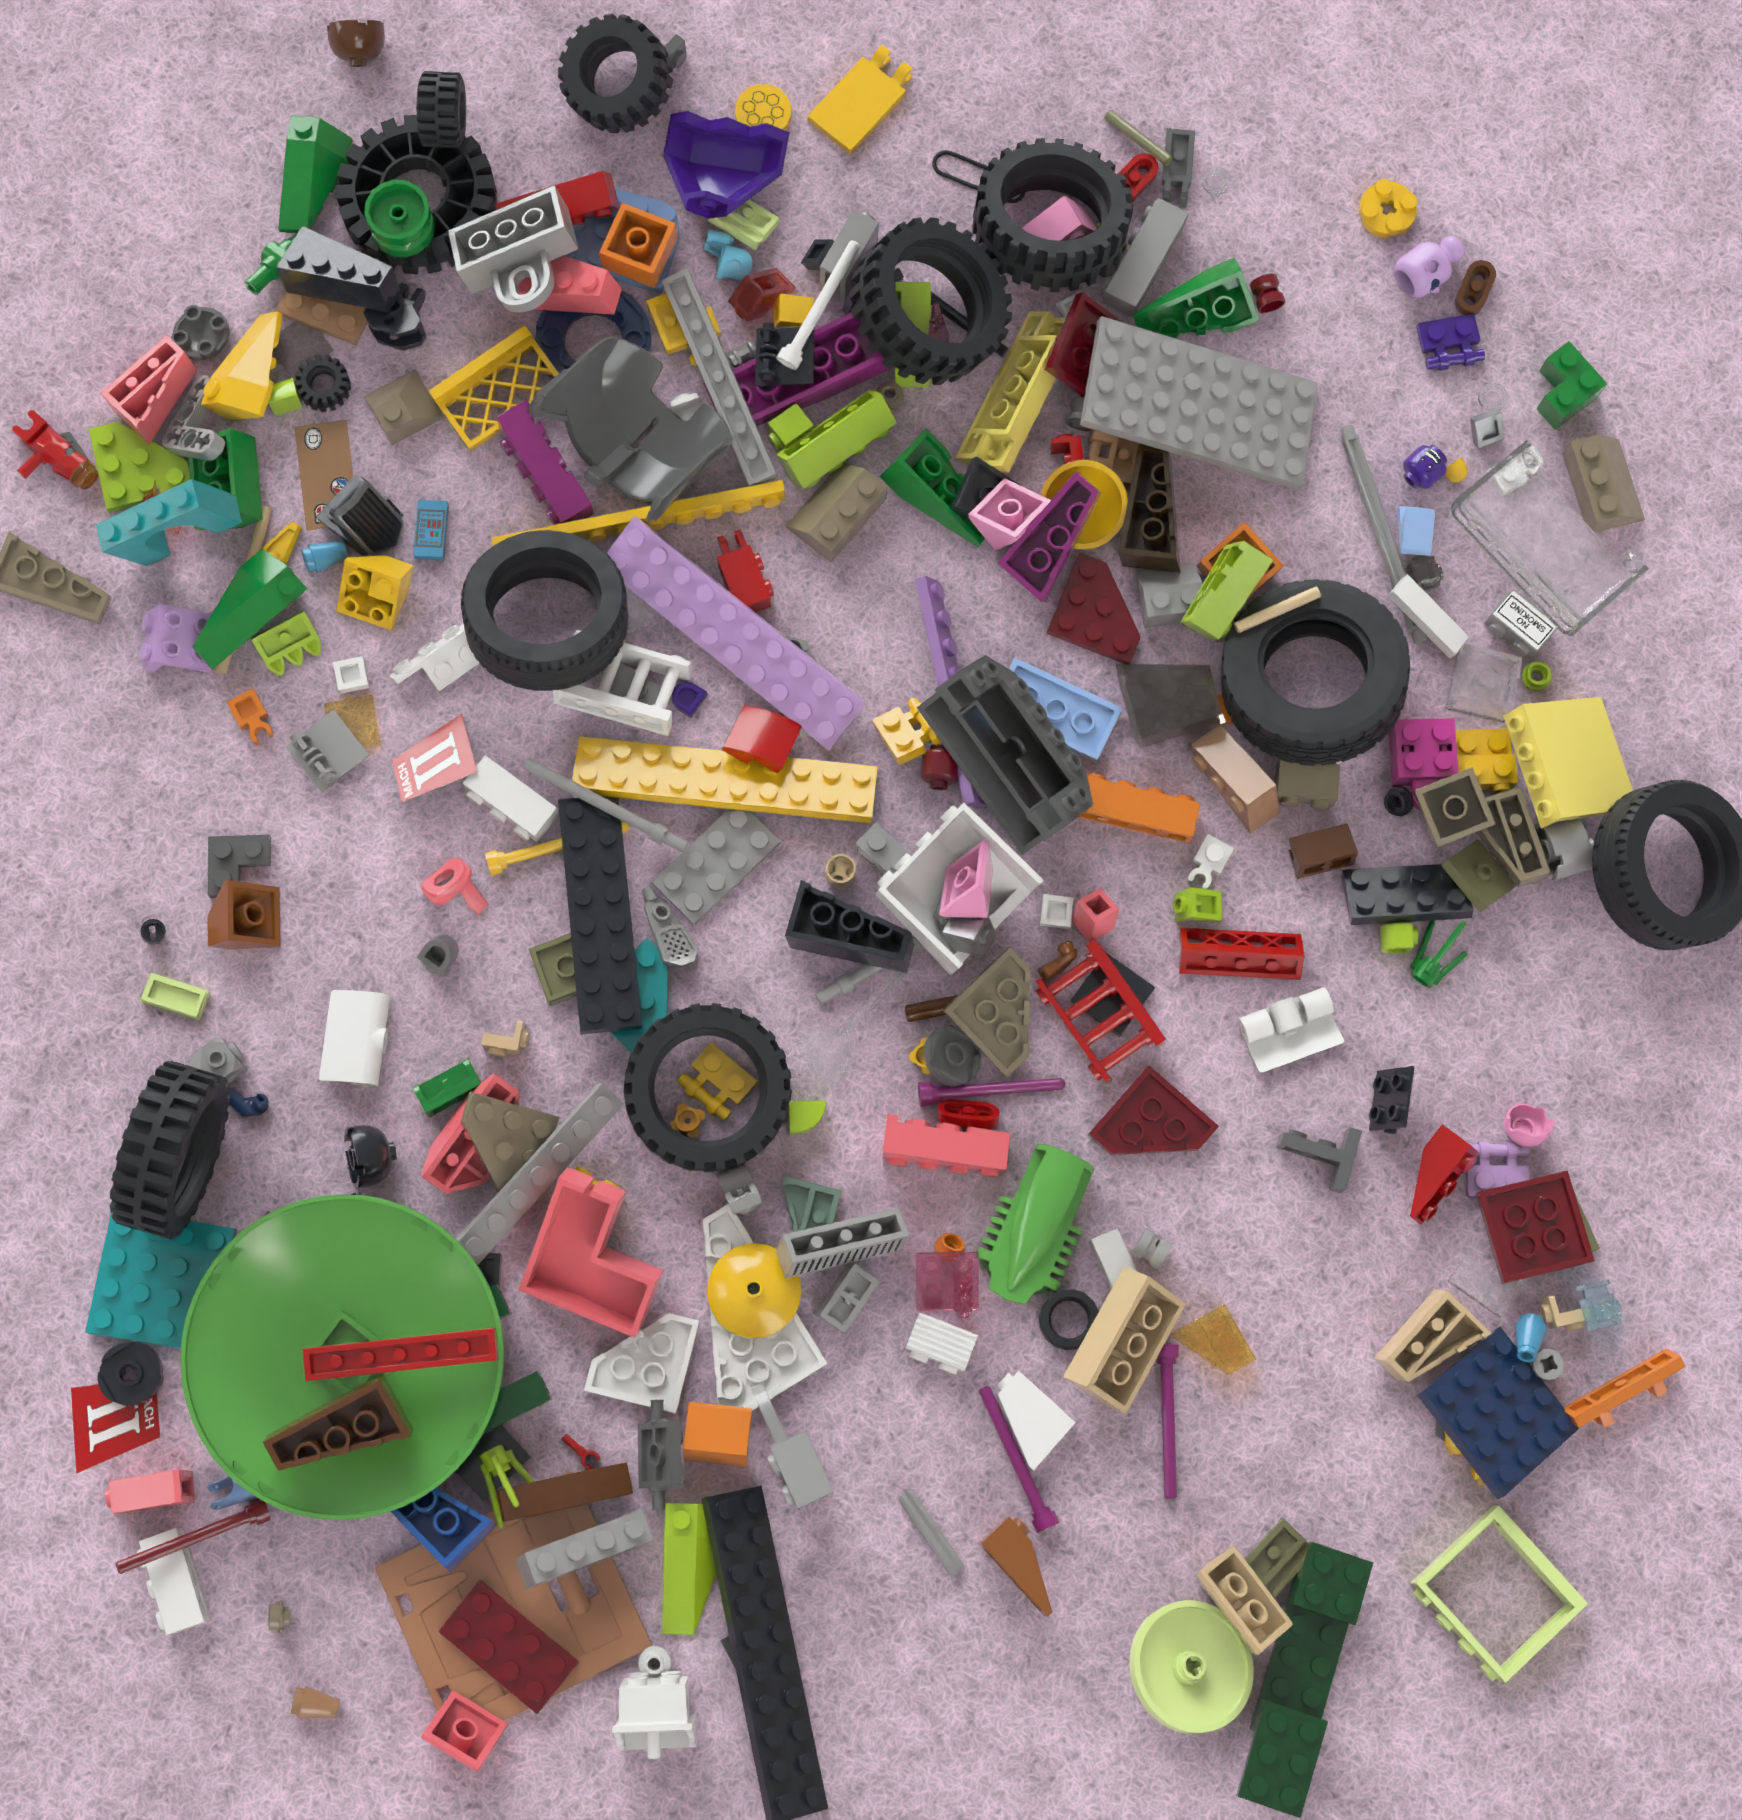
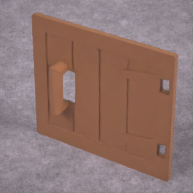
[376,1472,652,1721]

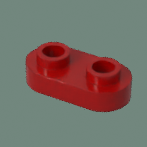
[1118,153,1158,202]
[937,1099,1000,1130]

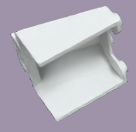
[875,803,1044,975]

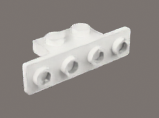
[390,615,495,691]

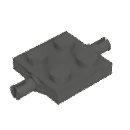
[638,1400,684,1510]

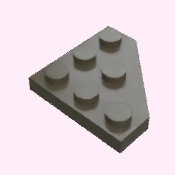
[942,947,1031,1077]
[461,1092,559,1207]

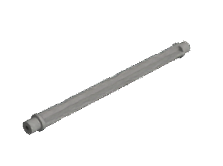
[1340,425,1428,644]

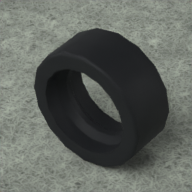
[1039,1289,1099,1350]

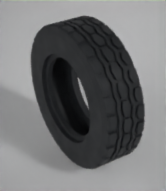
[1221,579,1410,766]

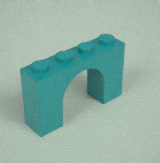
[95,479,242,566]

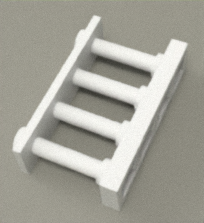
[553,629,691,736]

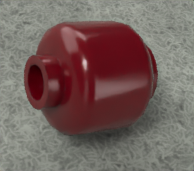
[920,744,959,790]

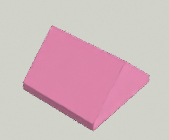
[968,478,1051,550]
[939,839,993,918]

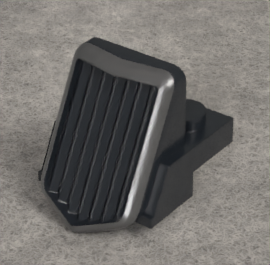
[316,474,404,557]

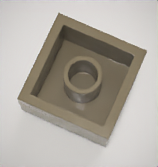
[1413,767,1496,848]

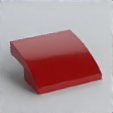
[722,705,802,774]

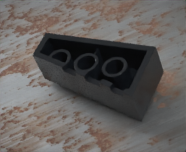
[785,880,915,973]

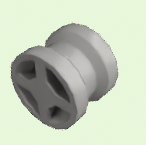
[1529,1348,1564,1381]

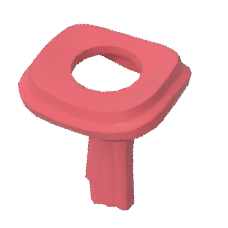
[421,858,488,915]

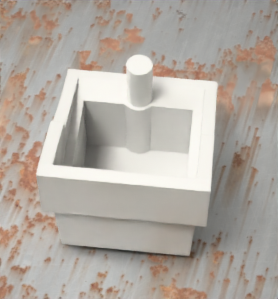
[612,1671,697,1759]

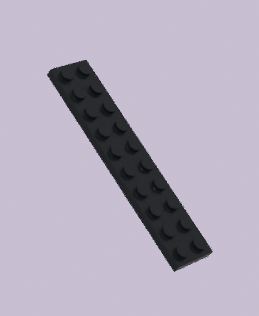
[701,1485,828,1820]

